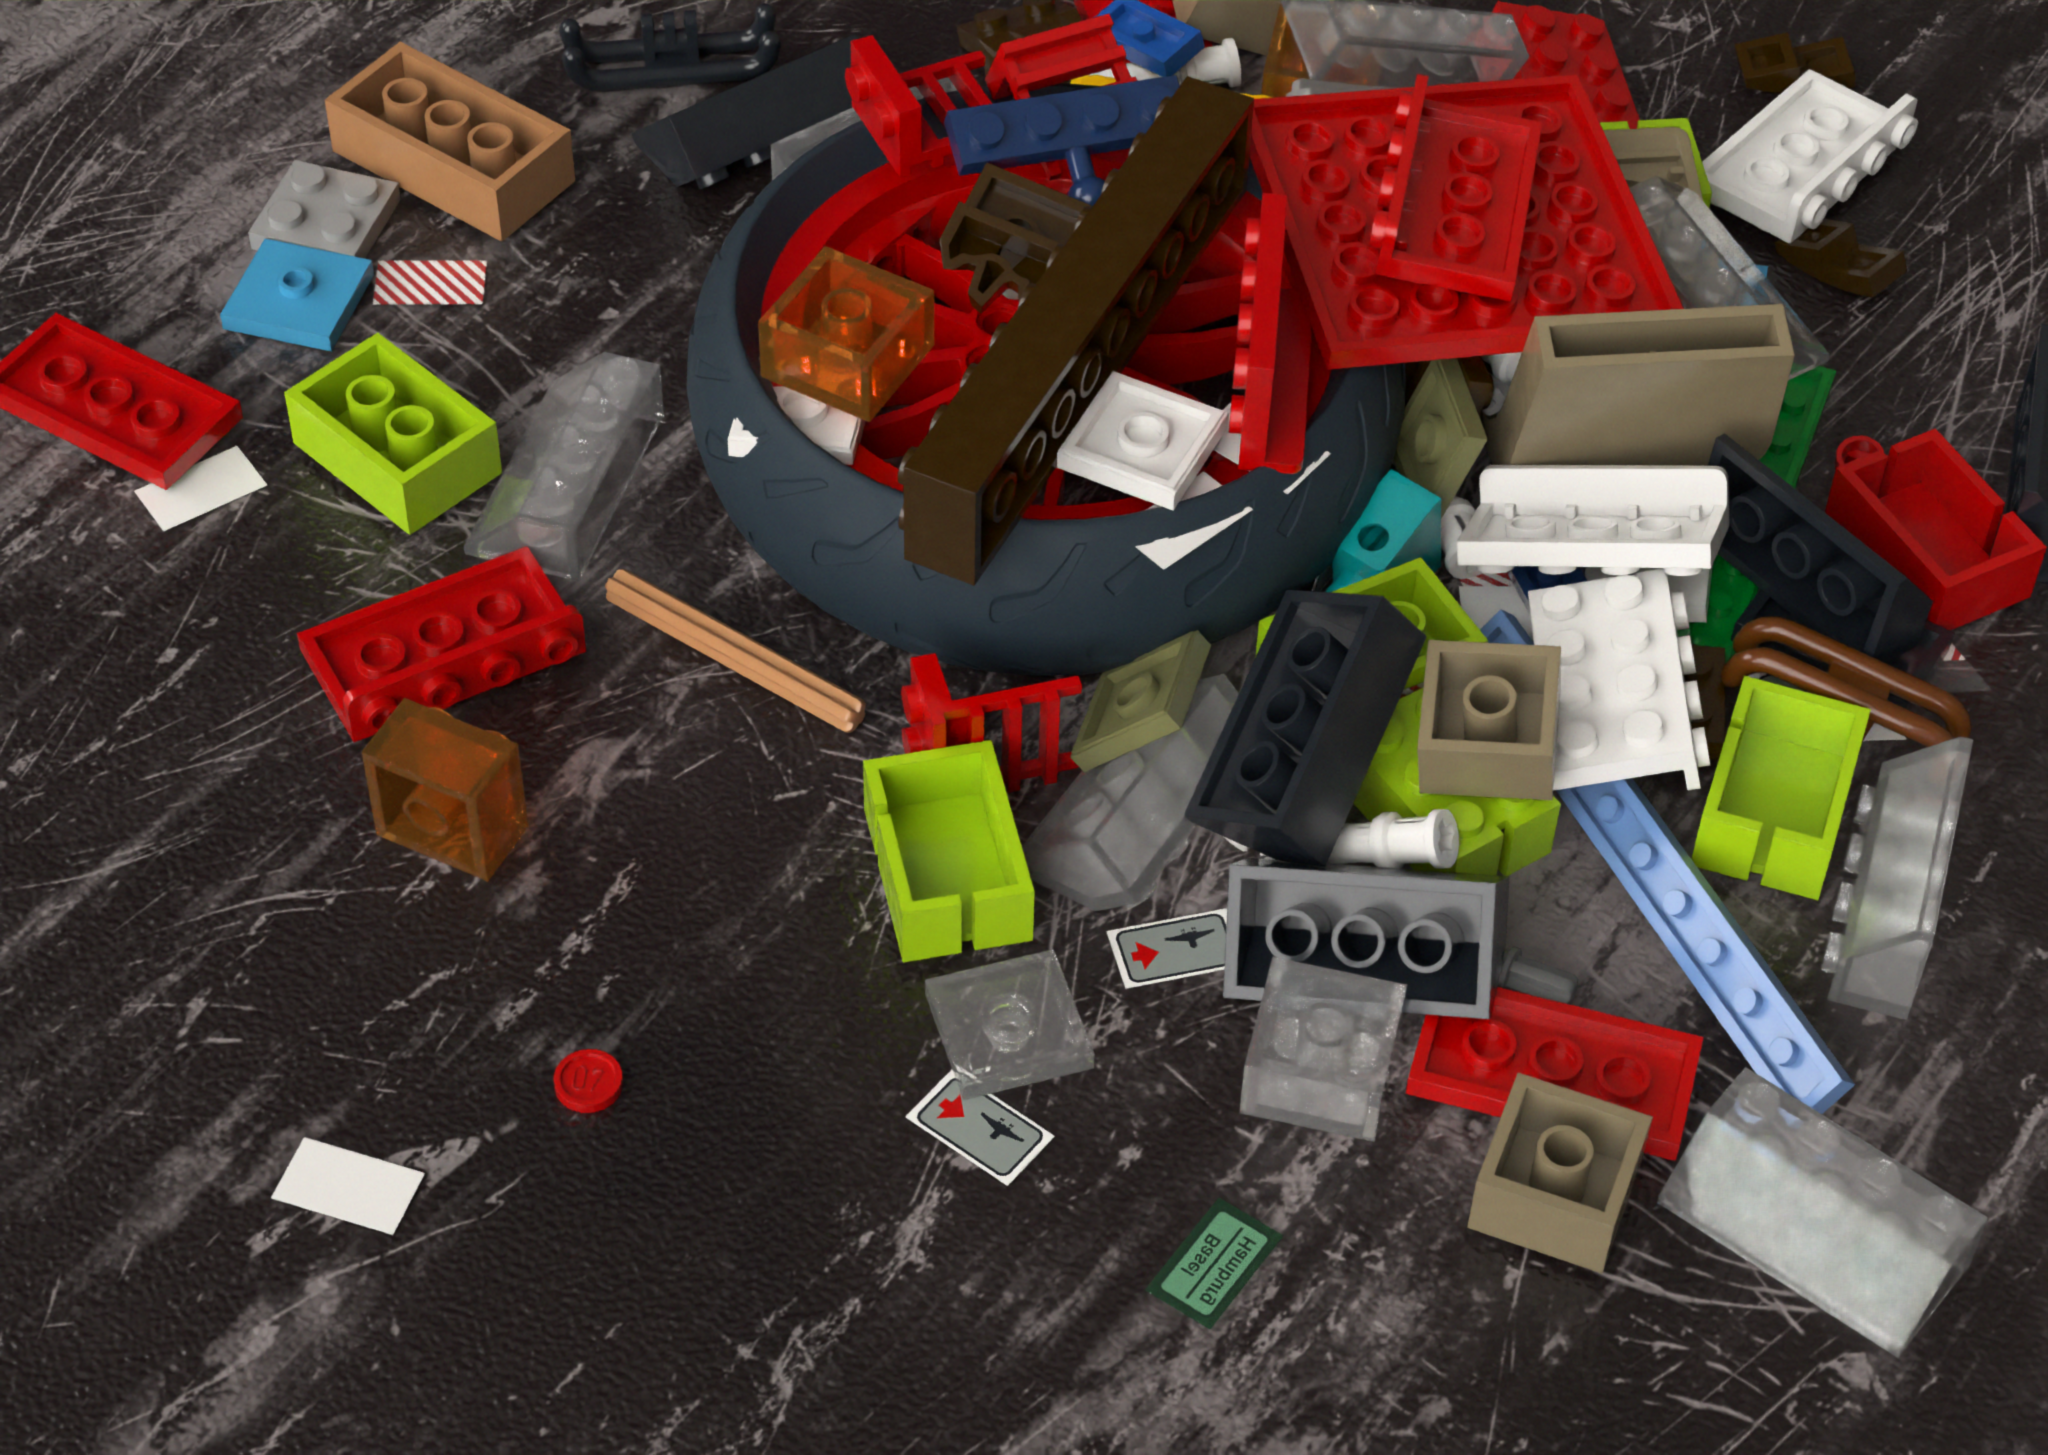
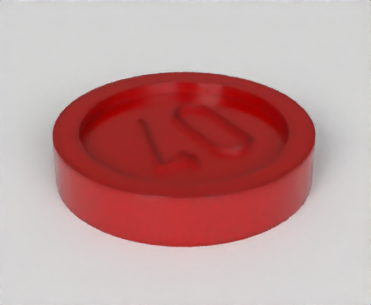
[554,1049,623,1113]

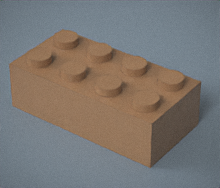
[325,42,575,242]

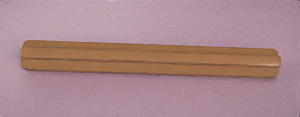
[605,569,866,733]

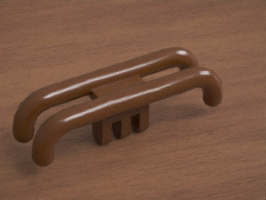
[1721,616,1972,785]

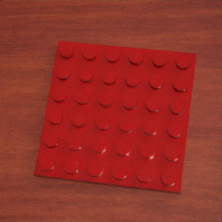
[1249,74,1684,370]

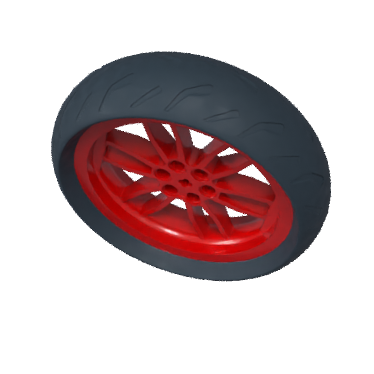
[687,83,1406,676]

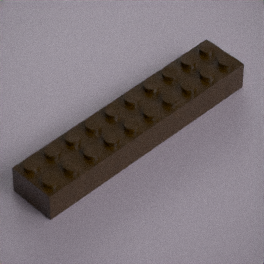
[898,76,1254,586]

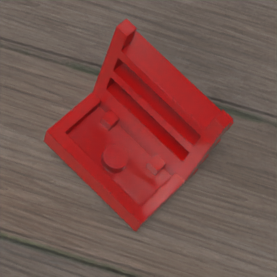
[985,13,1137,181]
[845,35,992,178]
[901,653,1082,793]

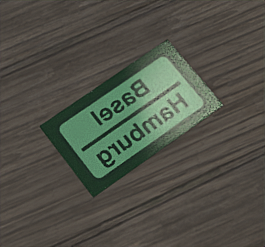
[1145,1198,1283,1329]

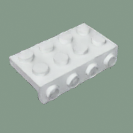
[1702,69,1918,243]
[1457,465,1729,576]
[1528,568,1710,791]

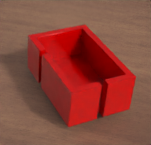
[1825,428,2047,630]

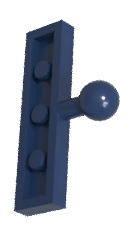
[944,75,1180,206]

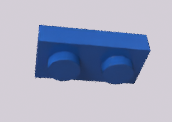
[1095,0,1205,77]

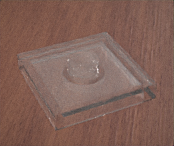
[925,949,1095,1100]

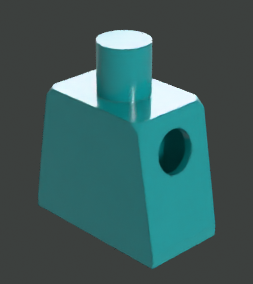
[1325,469,1441,592]

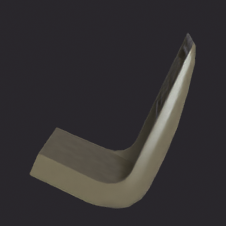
[1479,127,1795,466]

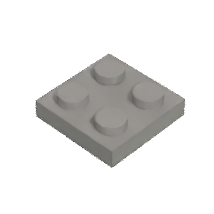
[248,160,401,259]

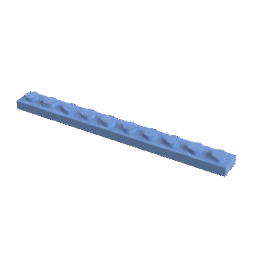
[1480,609,1855,1129]

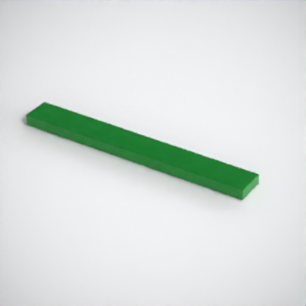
[1677,359,1836,686]

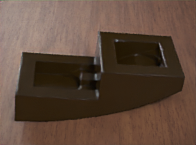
[1734,32,1856,93]
[1775,219,1907,298]

